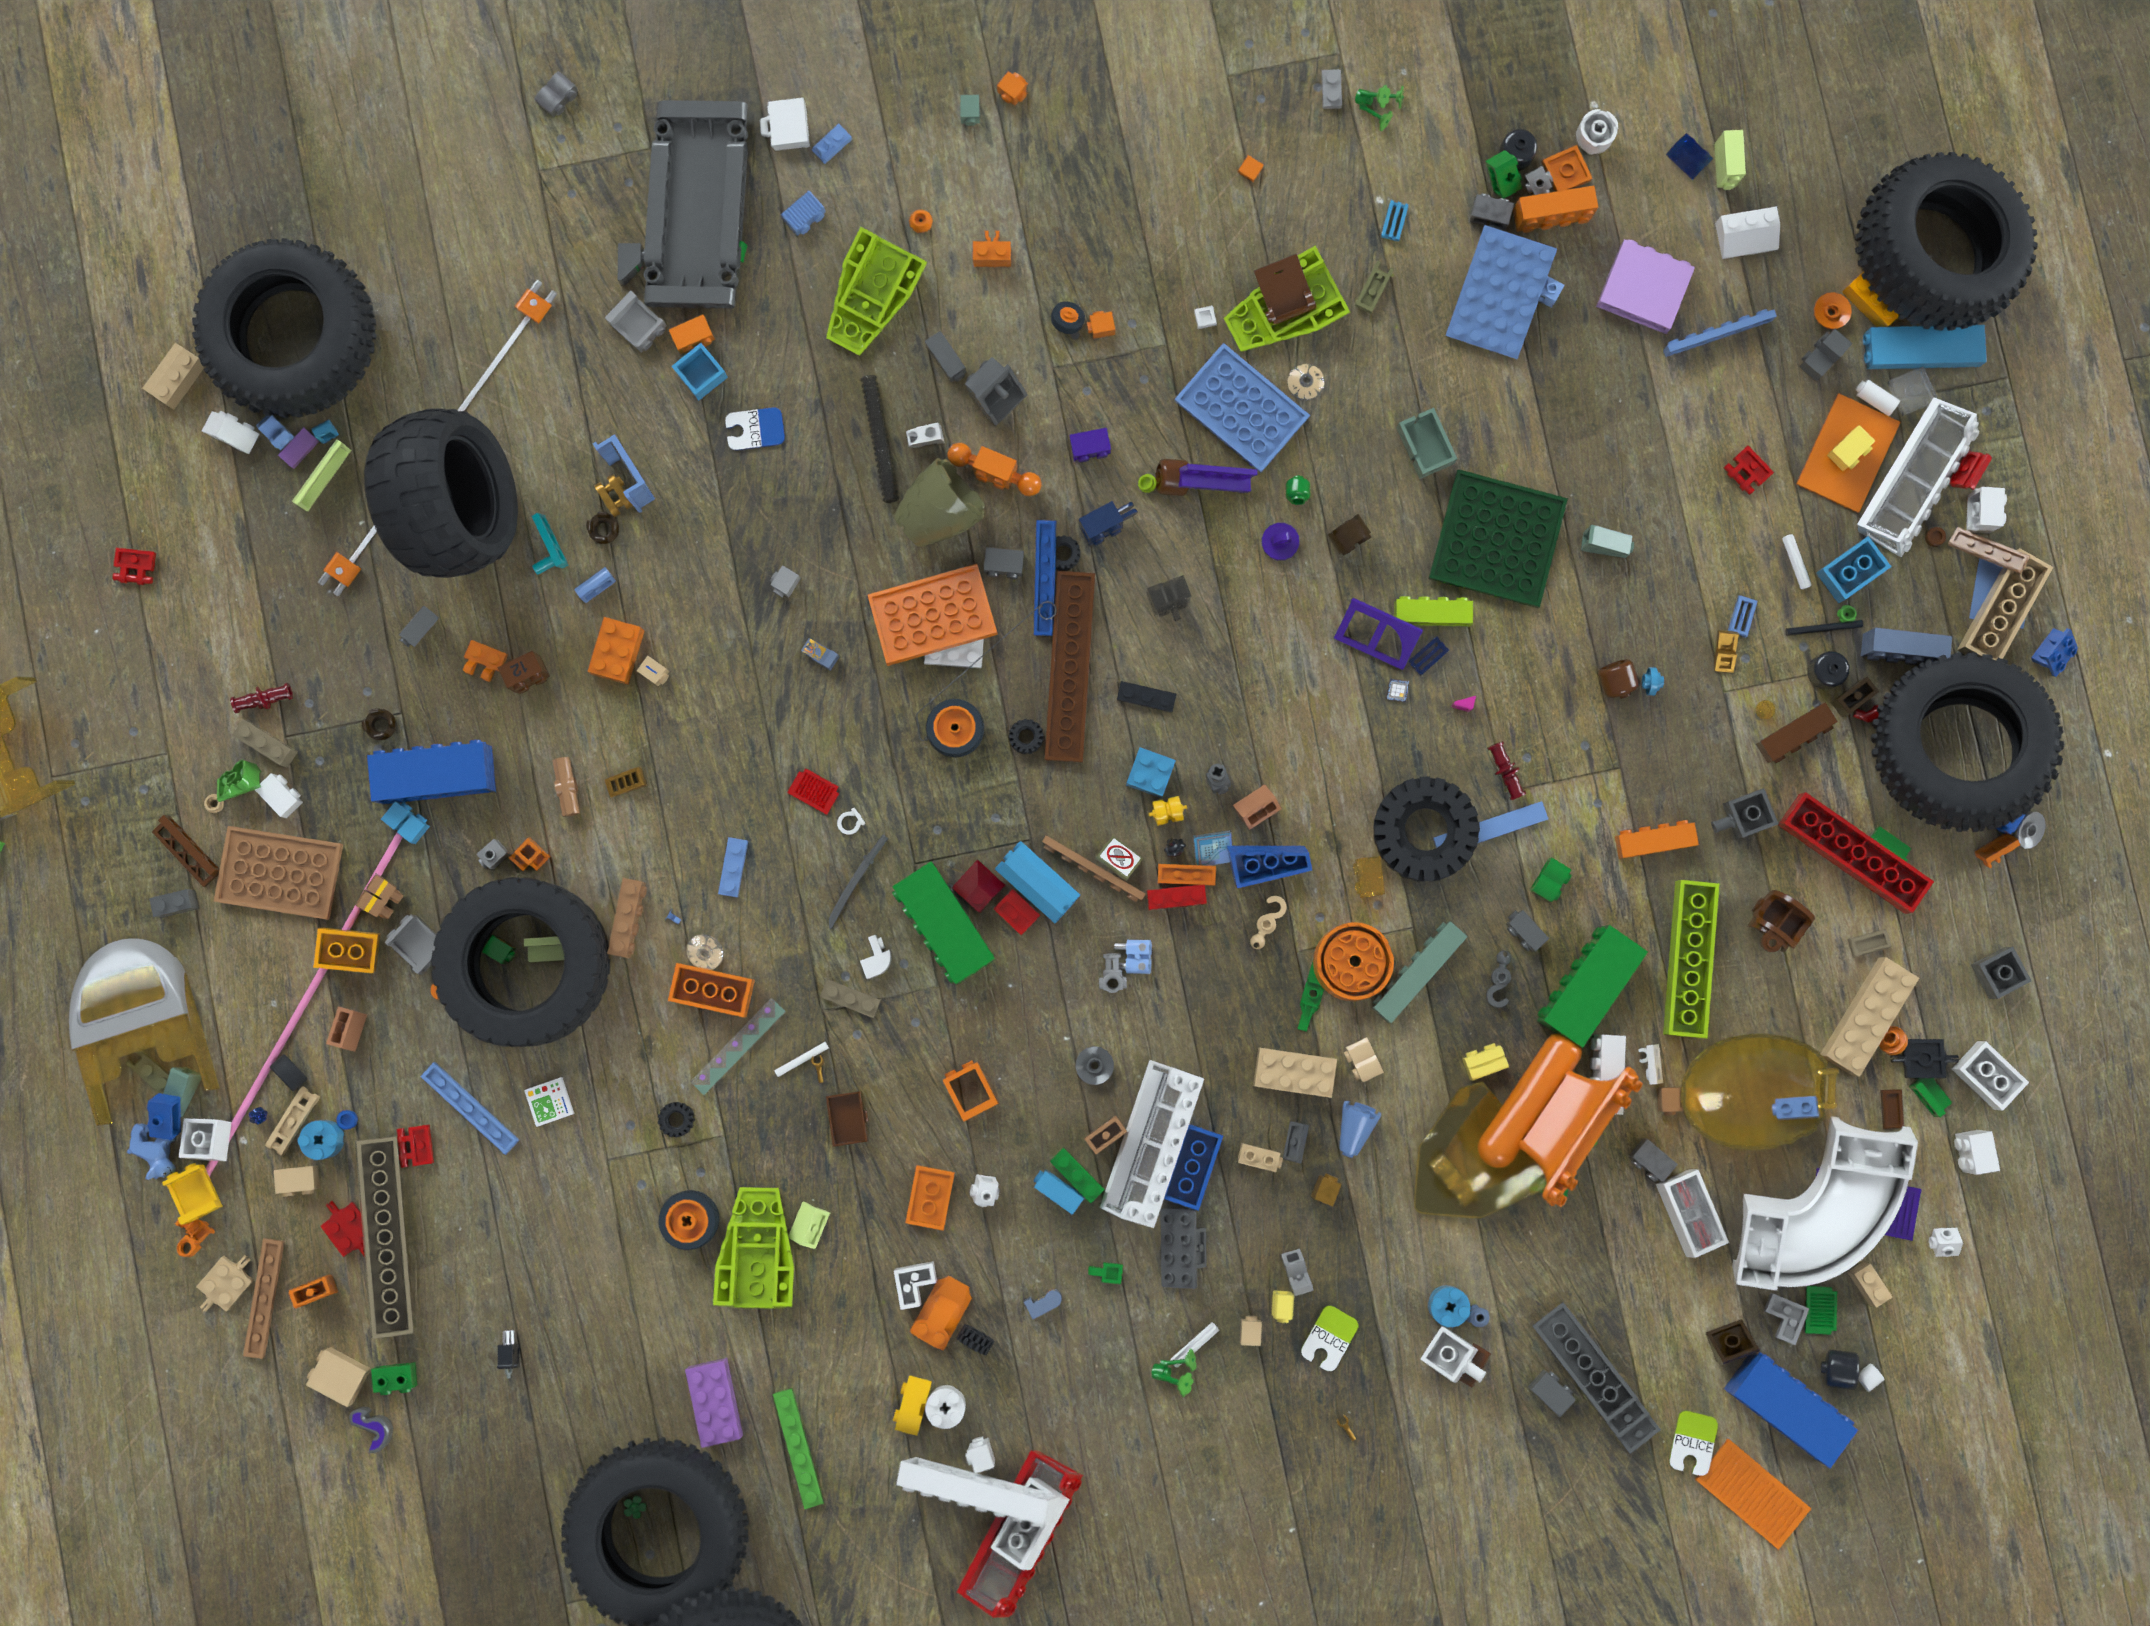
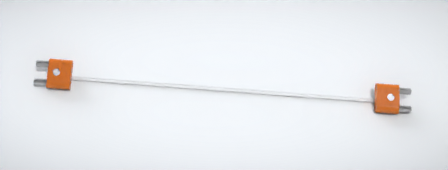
[318,280,557,596]

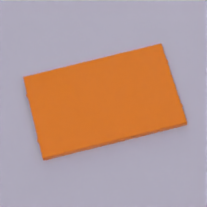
[1796,393,1901,513]

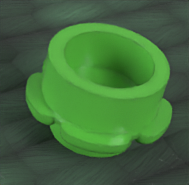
[1837,605,1856,622]

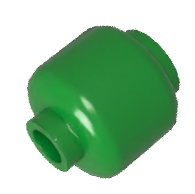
[1286,475,1310,505]

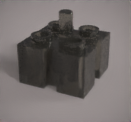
[1146,575,1192,621]

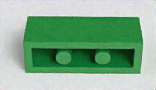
[1050,1147,1105,1203]

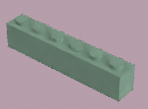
[1372,921,1468,1023]

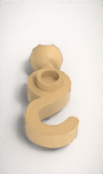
[1250,896,1287,949]

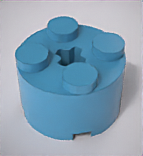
[298,1120,344,1160]
[1428,1285,1470,1327]

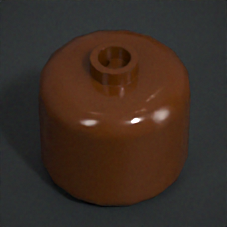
[1155,459,1189,496]
[1598,659,1640,699]

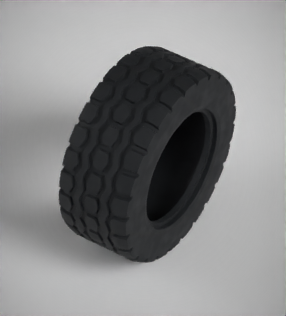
[431,877,610,1047]

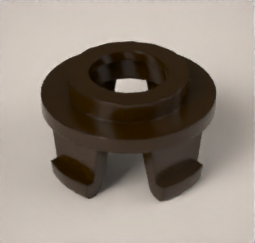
[586,511,619,544]
[362,708,396,741]

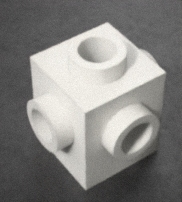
[970,1174,999,1207]
[1929,1228,1963,1257]

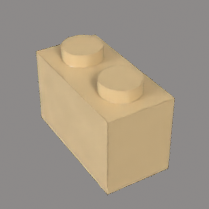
[274,1165,320,1197]
[1847,1261,1892,1308]

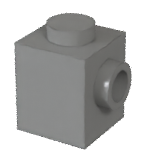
[770,565,801,598]
[477,839,511,870]

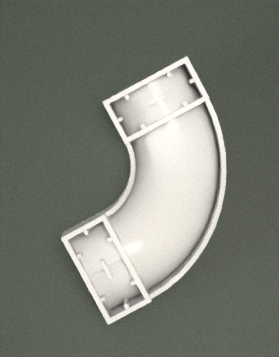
[1732,1116,1918,1290]

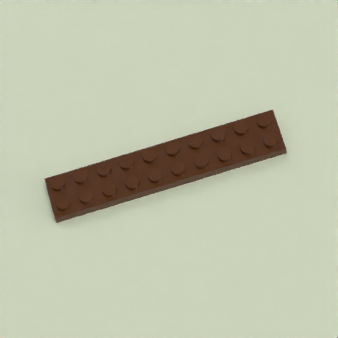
[1045,571,1095,763]

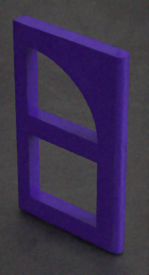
[1334,598,1423,670]

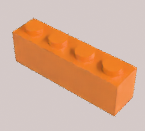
[1615,820,1699,859]

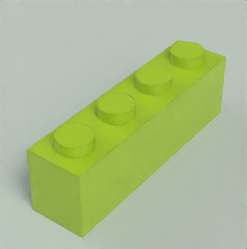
[1394,596,1473,627]

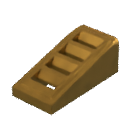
[605,767,647,798]

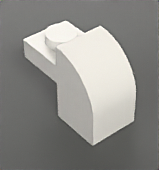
[860,935,892,979]

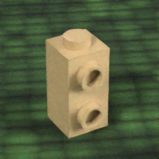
[1237,1143,1283,1172]

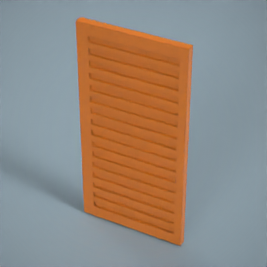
[1695,1439,1812,1550]

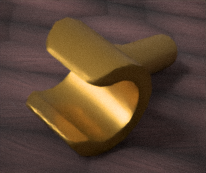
[811,1055,824,1083]
[1337,1415,1356,1441]

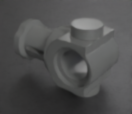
[1206,763,1231,795]

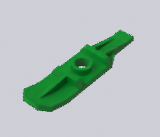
[1297,961,1324,1032]

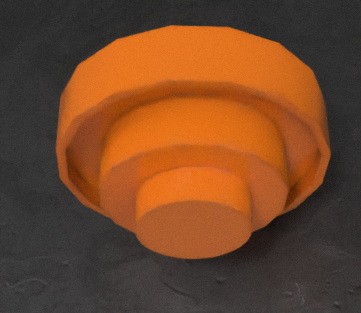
[1879,1026,1908,1055]

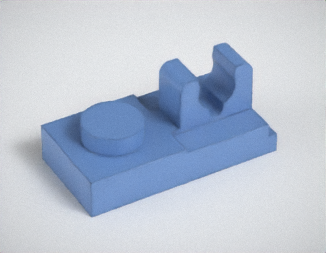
[812,124,852,164]

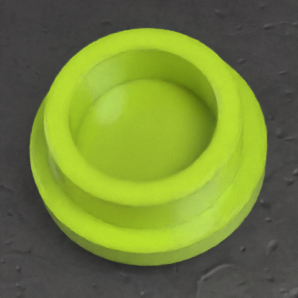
[1138,474,1157,493]

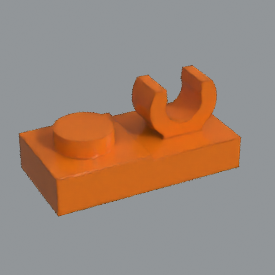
[1975,833,2020,868]

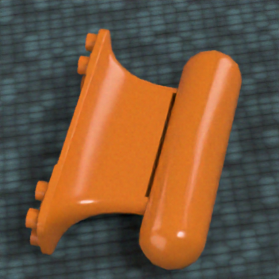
[1477,1033,1643,1207]

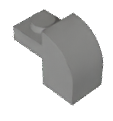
[1281,1249,1314,1296]

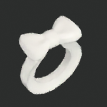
[837,808,865,835]

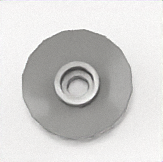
[2016,812,2046,849]

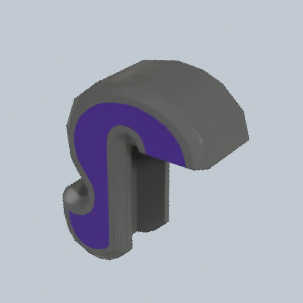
[349,1406,393,1453]

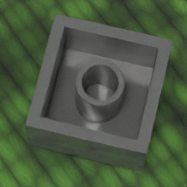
[1971,946,2032,999]

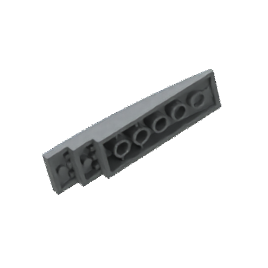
[1532,1302,1661,1454]

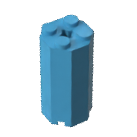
[994,841,1080,924]

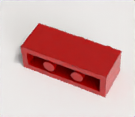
[1146,884,1207,911]

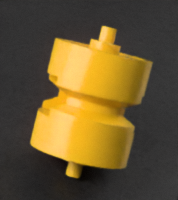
[1149,796,1187,826]

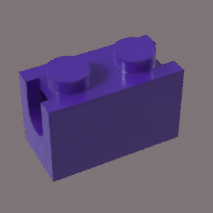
[1069,428,1111,462]

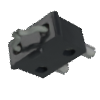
[497,1330,520,1378]

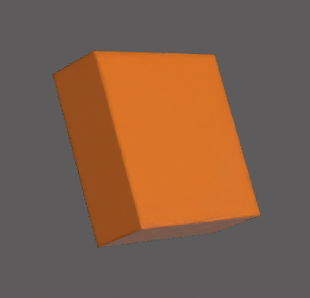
[1238,155,1264,182]

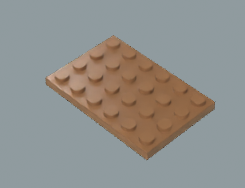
[214,826,343,920]

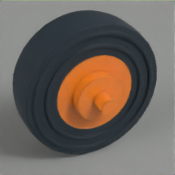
[1051,301,1085,334]

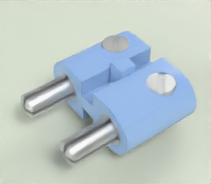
[1114,940,1152,974]

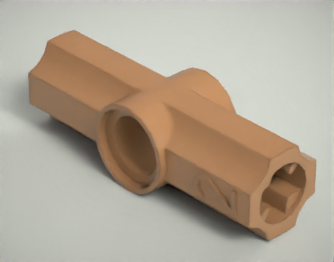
[553,757,580,817]

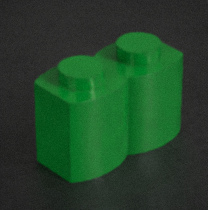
[1529,857,1572,902]

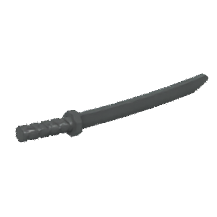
[829,834,889,929]

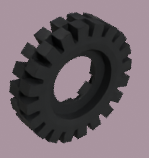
[1373,776,1480,882]

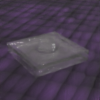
[1887,366,1938,416]

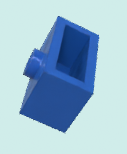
[147,1093,181,1140]

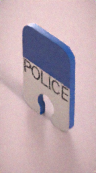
[725,407,785,450]

